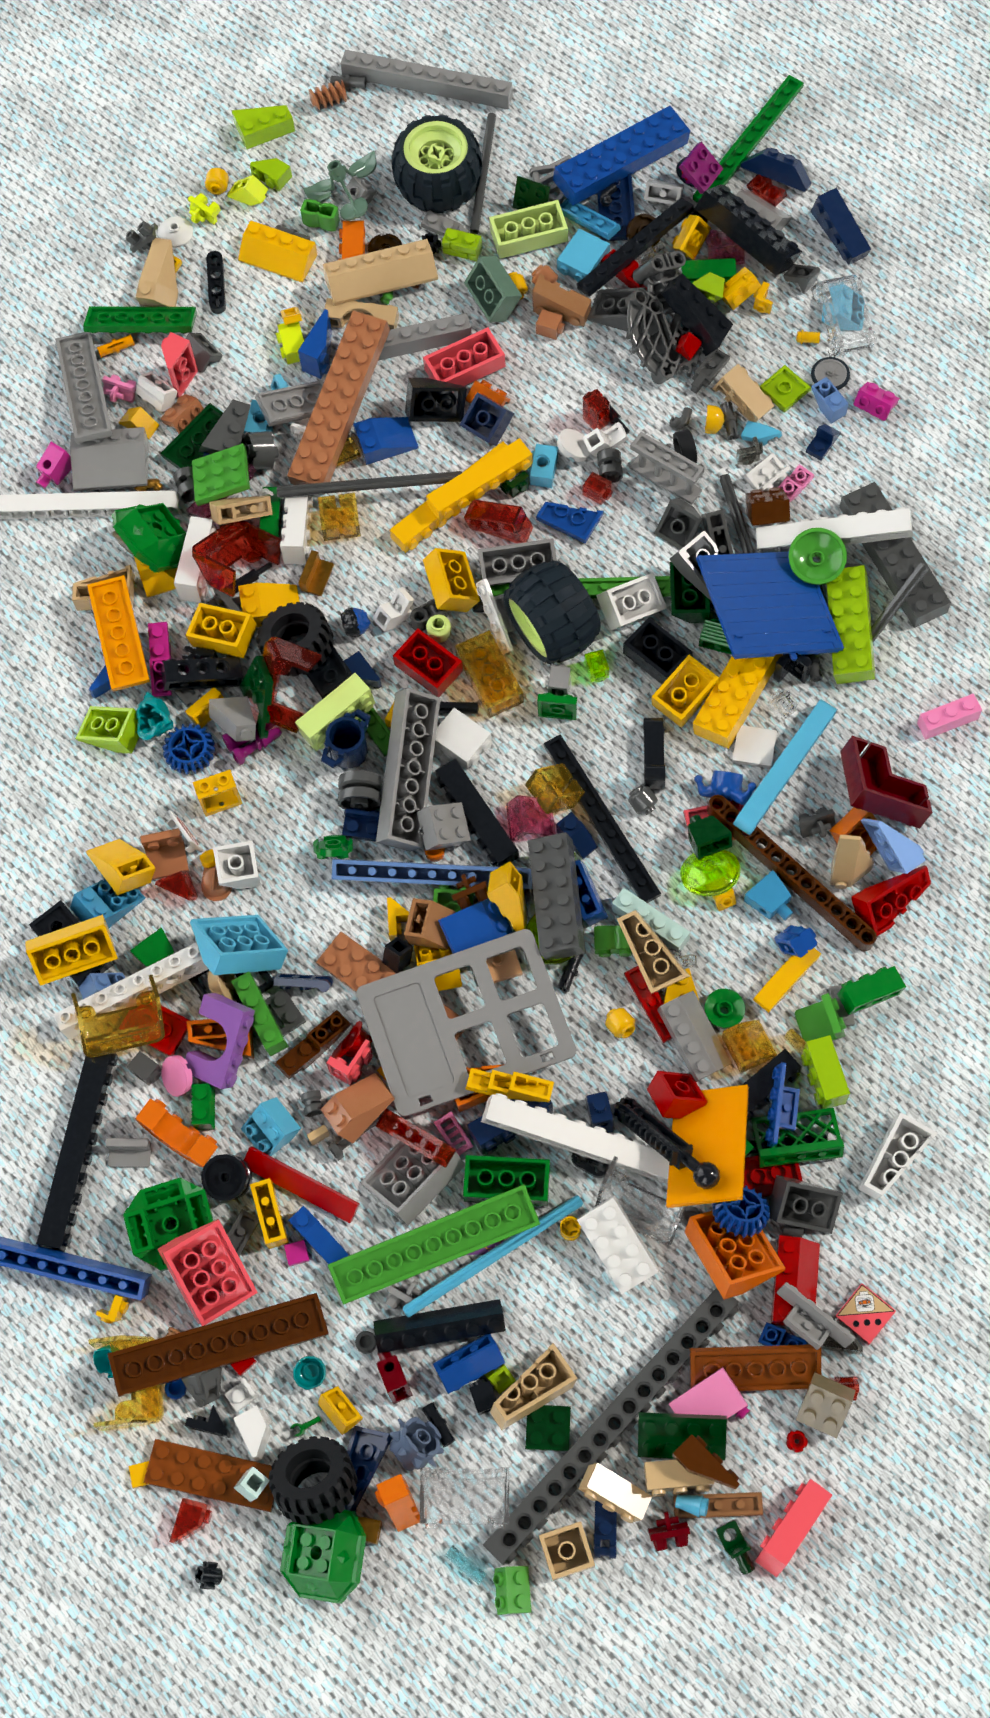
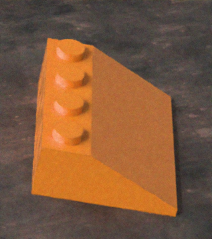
[684,1210,785,1300]

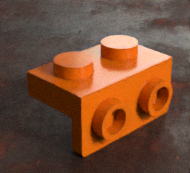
[466,379,511,406]

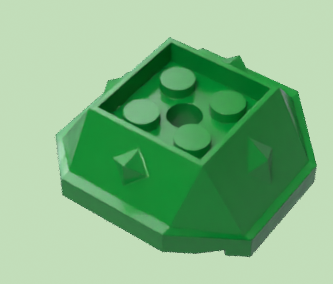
[112,503,186,573]
[123,1178,214,1272]
[280,1510,366,1604]

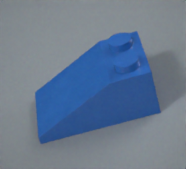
[298,309,332,379]
[353,417,419,465]
[438,898,513,954]

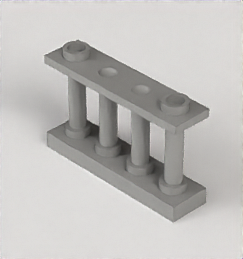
[629,432,704,505]

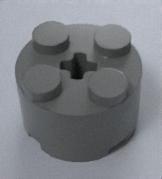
[241,431,279,470]

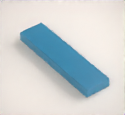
[560,199,621,240]

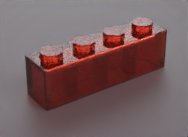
[376,1108,456,1168]

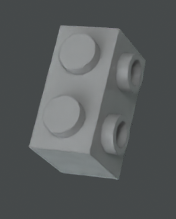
[644,179,684,207]

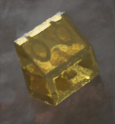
[722,1020,777,1074]

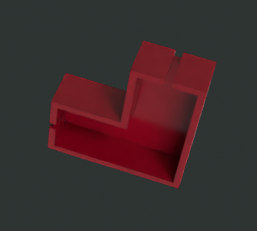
[840,735,933,829]

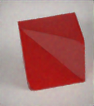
[675,332,702,361]

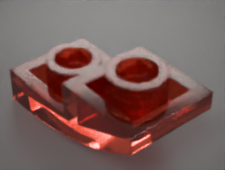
[746,174,787,207]

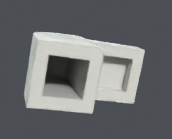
[582,422,629,457]
[373,587,414,632]

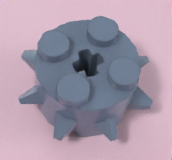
[390,1417,444,1471]

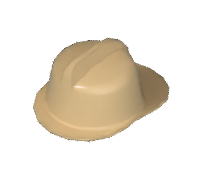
[208,970,237,1002]

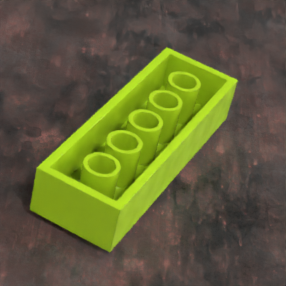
[827,565,876,684]

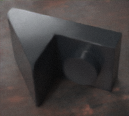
[185,1405,230,1438]

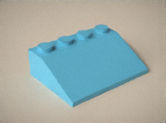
[190,915,288,975]

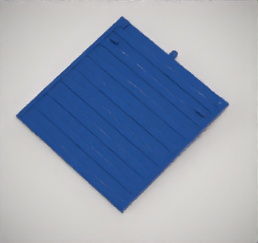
[696,551,844,661]

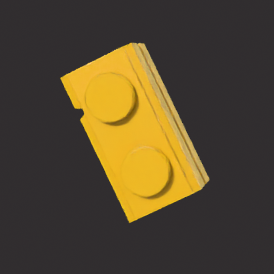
[722,267,761,310]

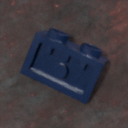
[342,808,380,842]

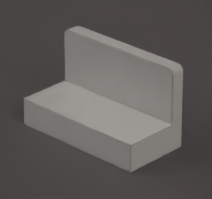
[106,1138,151,1167]

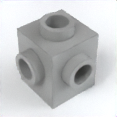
[344,177,376,204]

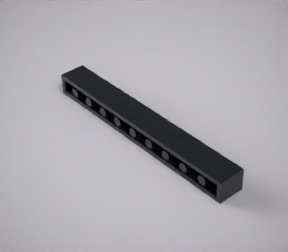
[36,1043,118,1252]

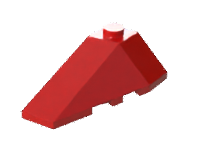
[851,865,931,936]

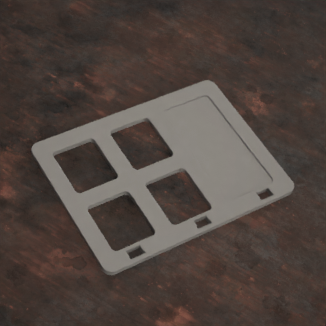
[356,929,576,1117]

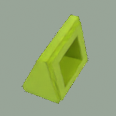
[484,1364,516,1395]

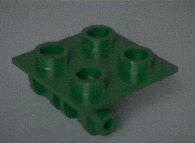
[512,176,550,210]

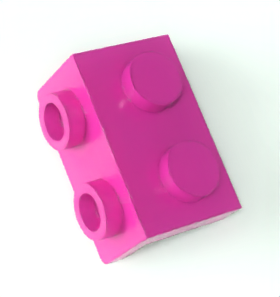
[853,382,900,421]

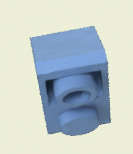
[811,377,849,424]
[78,972,125,999]

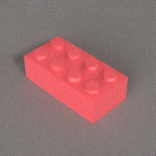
[423,327,506,386]

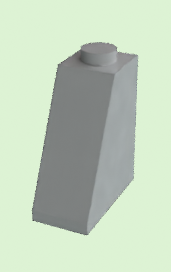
[209,696,256,742]

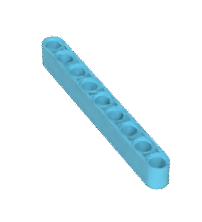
[733,699,838,835]

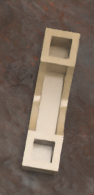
[324,298,399,330]

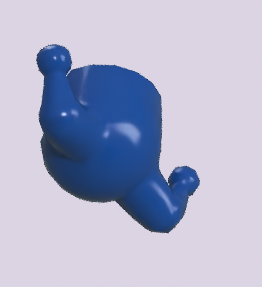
[694,770,757,805]

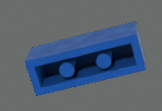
[575,859,608,926]
[433,1334,506,1394]

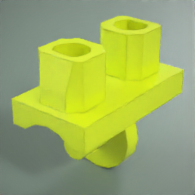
[187,193,221,225]

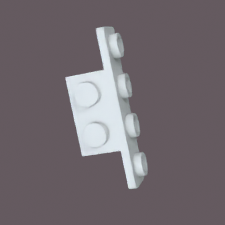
[476,578,516,655]

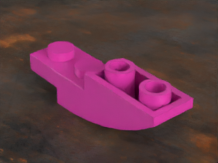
[148,622,172,697]

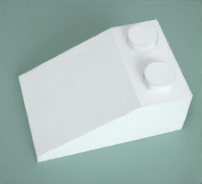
[596,573,667,631]

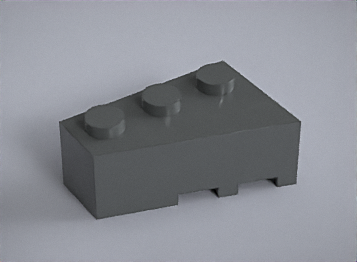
[198,399,251,454]

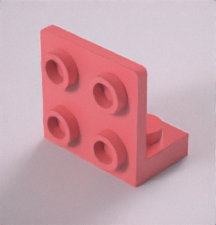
[326,1039,373,1086]

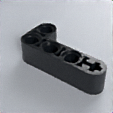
[643,718,665,790]

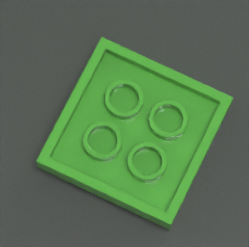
[192,443,250,506]

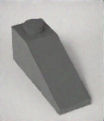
[701,509,734,555]

